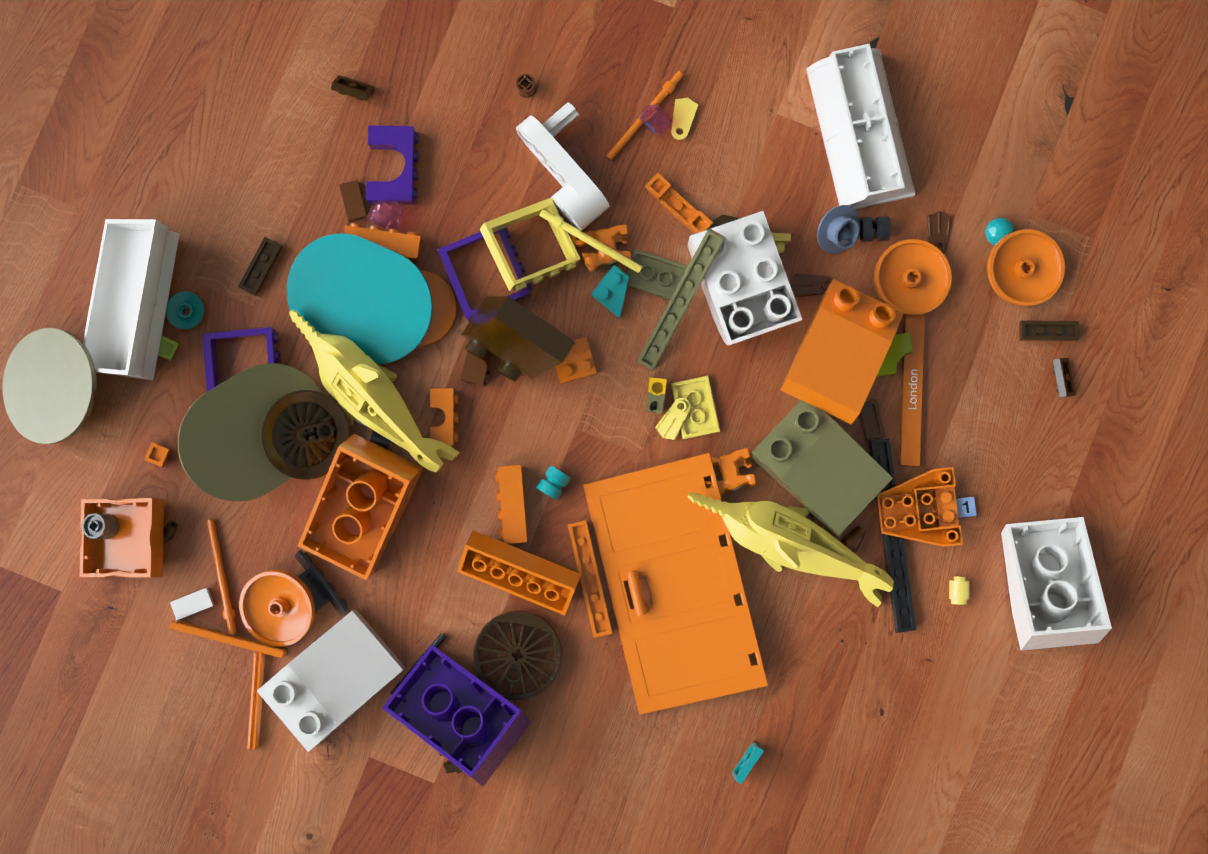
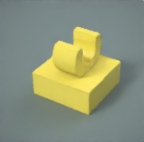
[772,233,791,254]

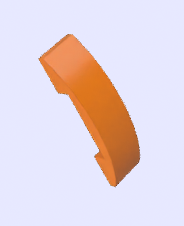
[645,173,713,234]

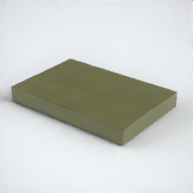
[627,249,688,300]

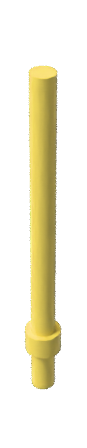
[539,209,642,273]

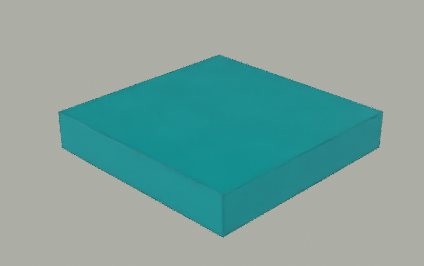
[732,742,764,784]

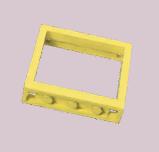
[480,198,580,291]

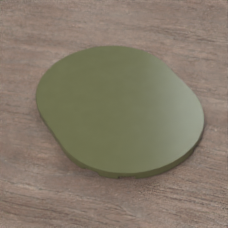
[178,363,330,501]

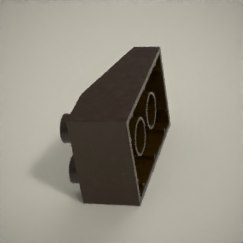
[461,296,575,382]

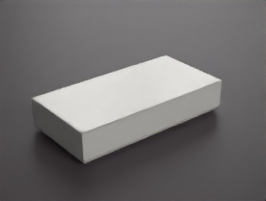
[170,588,215,620]

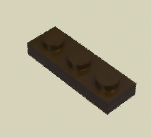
[238,237,283,296]
[1019,320,1079,341]

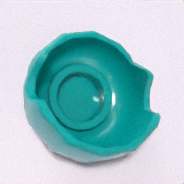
[985,217,1015,246]

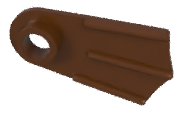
[927,211,951,254]
[790,273,833,297]

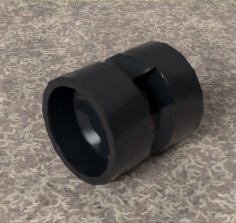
[859,216,891,242]

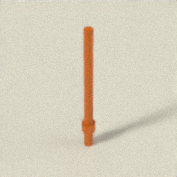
[606,71,684,161]
[207,519,237,634]

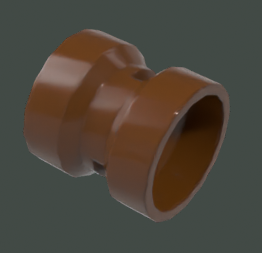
[516,74,536,98]

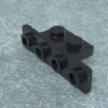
[295,550,348,616]

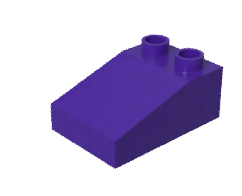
[382,645,531,787]

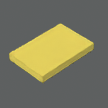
[671,376,720,440]

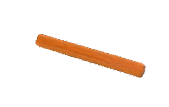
[247,652,265,750]

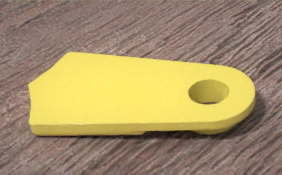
[671,97,698,140]
[655,398,691,440]

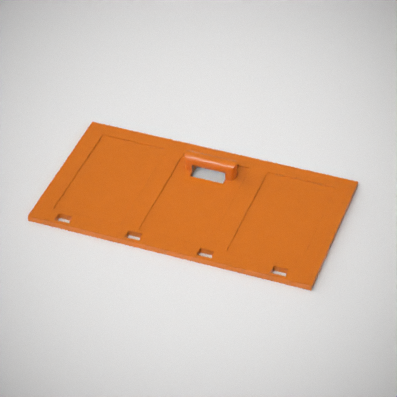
[583,453,768,715]

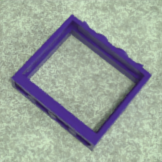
[438,227,533,322]
[202,327,281,391]

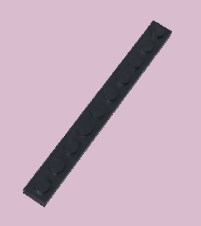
[868,438,916,633]

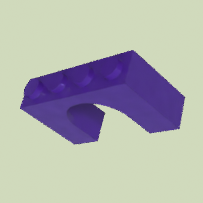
[366,125,419,205]

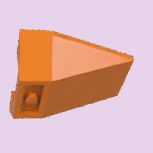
[877,467,963,547]

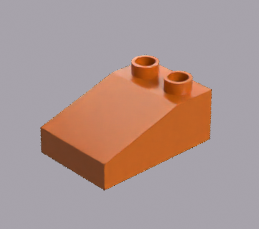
[780,279,903,425]
[298,434,423,580]

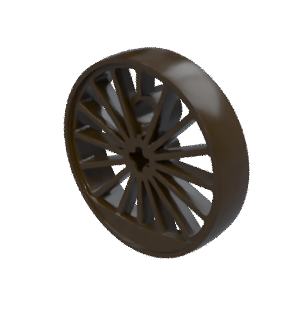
[473,610,562,700]

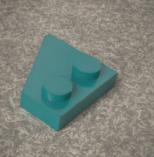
[591,265,630,318]

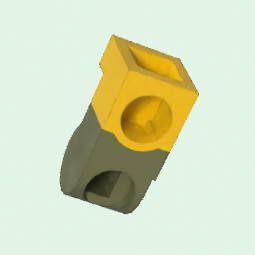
[647,377,667,414]

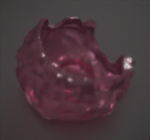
[367,201,404,229]

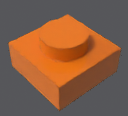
[144,442,171,467]

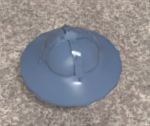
[817,204,860,254]

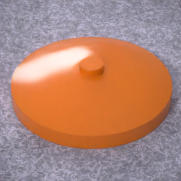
[987,229,1065,306]
[874,239,952,316]
[418,271,457,347]
[239,569,315,647]

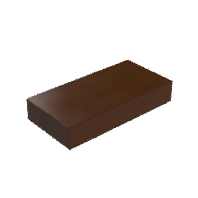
[339,180,367,222]
[859,399,886,441]

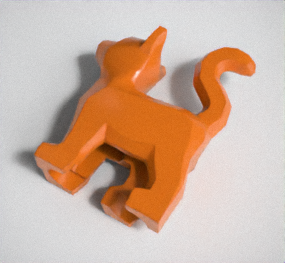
[569,224,631,272]
[705,448,756,498]

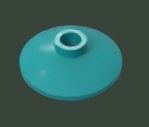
[166,291,204,329]

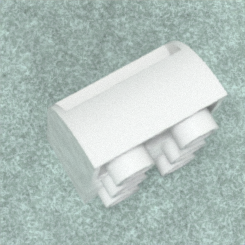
[687,211,803,346]

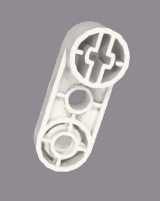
[516,102,610,231]

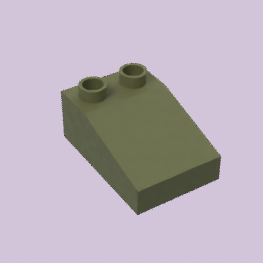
[752,400,893,538]

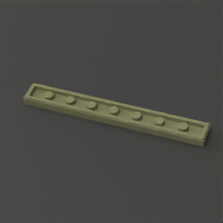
[637,228,726,370]

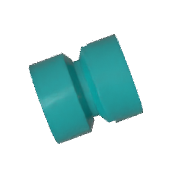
[536,465,572,501]

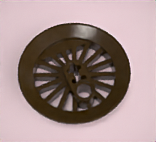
[261,390,350,480]

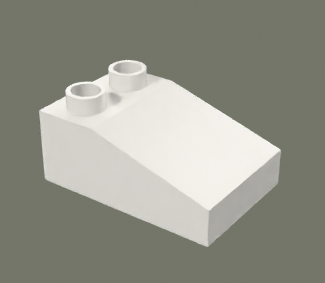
[1001,517,1112,650]
[257,610,406,752]

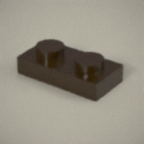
[331,75,374,101]
[1053,358,1076,397]

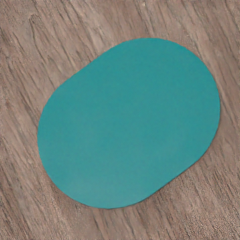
[287,233,433,364]

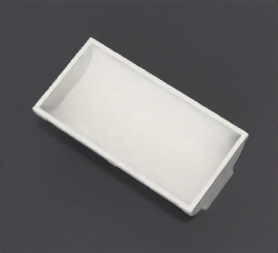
[806,44,916,210]
[83,219,180,380]

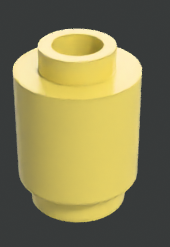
[949,576,969,605]

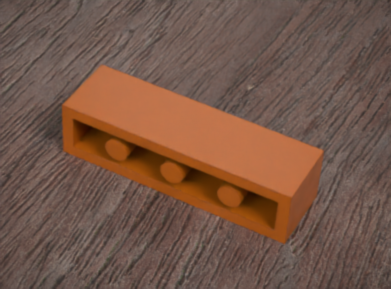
[344,223,423,262]
[495,465,528,544]

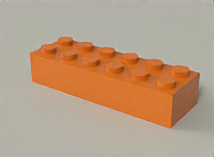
[457,530,581,616]

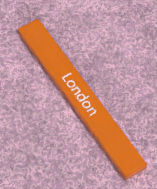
[899,314,925,466]

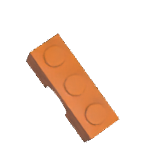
[430,388,459,447]

